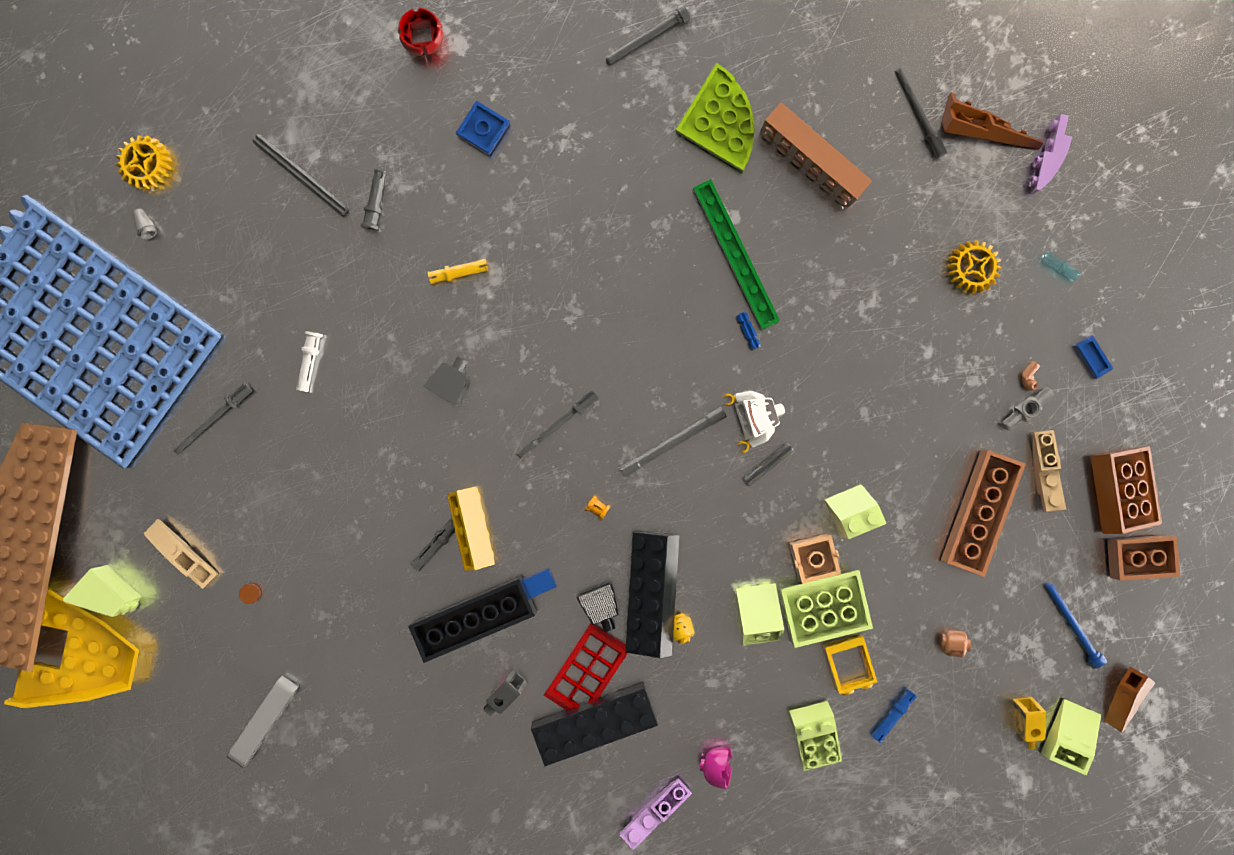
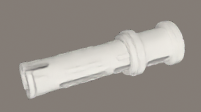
[296,331,323,392]

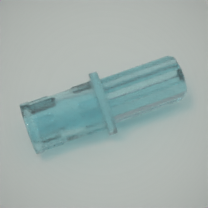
[1042,251,1081,282]

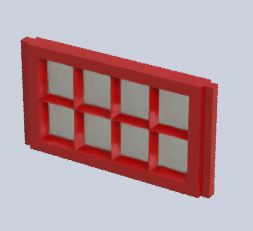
[543,623,628,711]

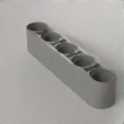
[227,676,299,768]

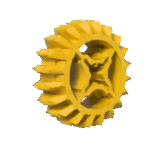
[116,135,172,190]
[947,240,1002,294]

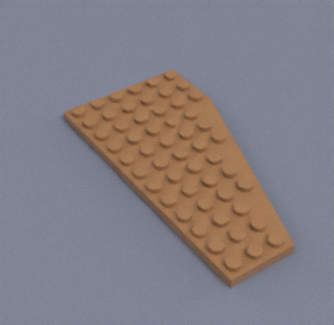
[0,423,77,671]

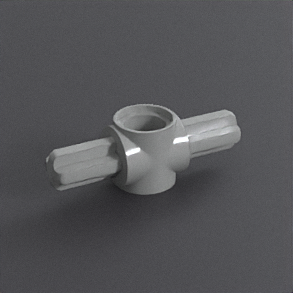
[1002,387,1054,431]

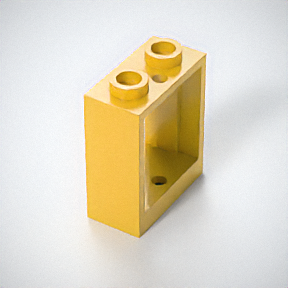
[822,633,877,695]

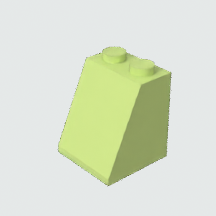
[825,484,886,539]
[63,565,142,617]
[735,582,784,646]

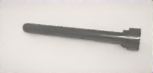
[606,5,691,64]

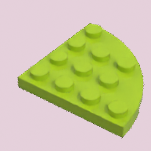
[675,63,755,172]

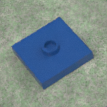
[456,100,510,156]

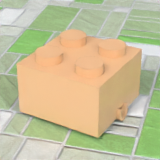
[789,534,841,584]

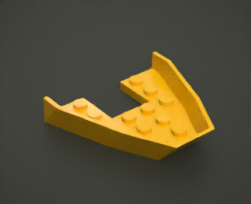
[4,587,139,708]

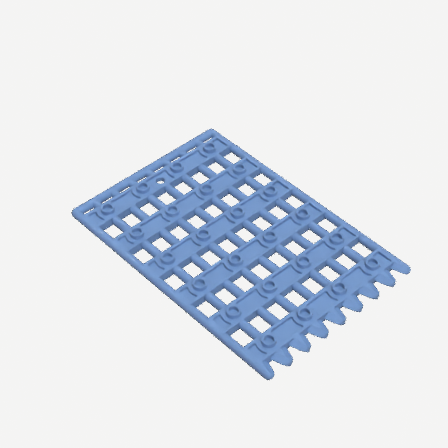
[0,195,221,468]

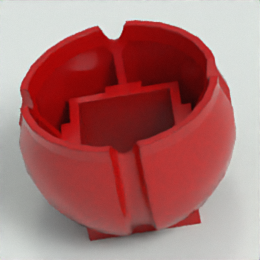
[398,8,444,56]

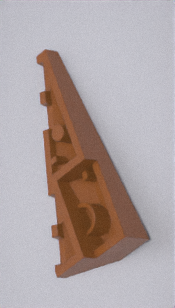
[942,92,1043,150]

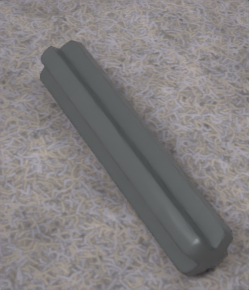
[743,443,794,486]

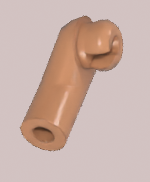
[1021,361,1040,391]

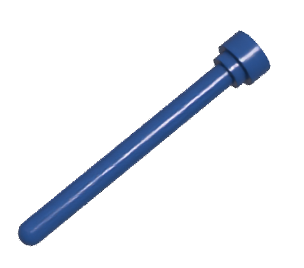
[1045,583,1107,669]

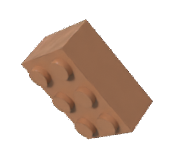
[1107,535,1180,581]

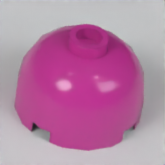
[700,747,732,789]

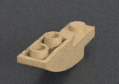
[1033,430,1066,513]
[143,519,218,589]

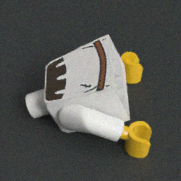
[723,391,785,453]

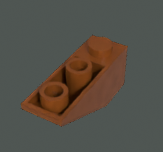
[1104,666,1155,733]

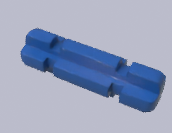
[736,312,761,350]

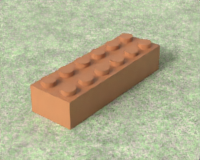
[760,102,872,207]
[941,450,1026,577]

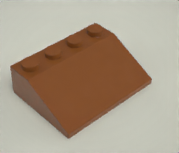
[1091,446,1162,534]

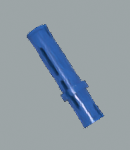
[871,688,918,743]

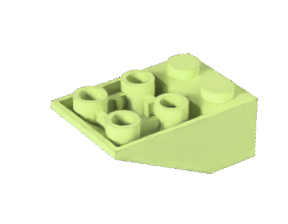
[1041,699,1101,776]
[789,701,842,771]

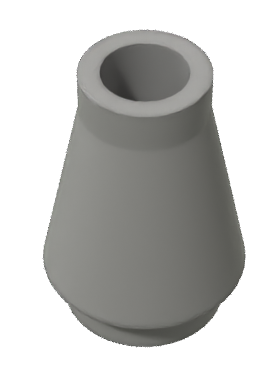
[132,209,157,239]

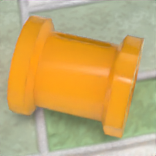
[585,496,611,521]

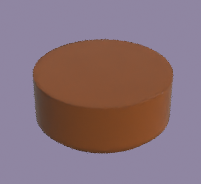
[239,583,261,604]

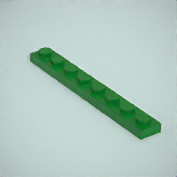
[693,179,780,330]

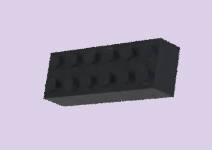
[625,532,679,658]
[408,576,537,663]
[531,682,658,767]

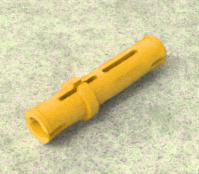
[428,258,489,284]

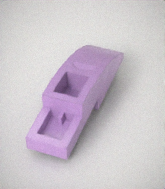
[1029,114,1072,194]
[619,778,692,850]

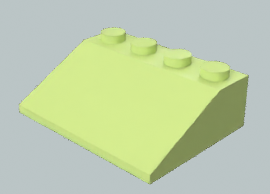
[780,570,873,648]

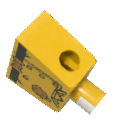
[1013,697,1046,749]

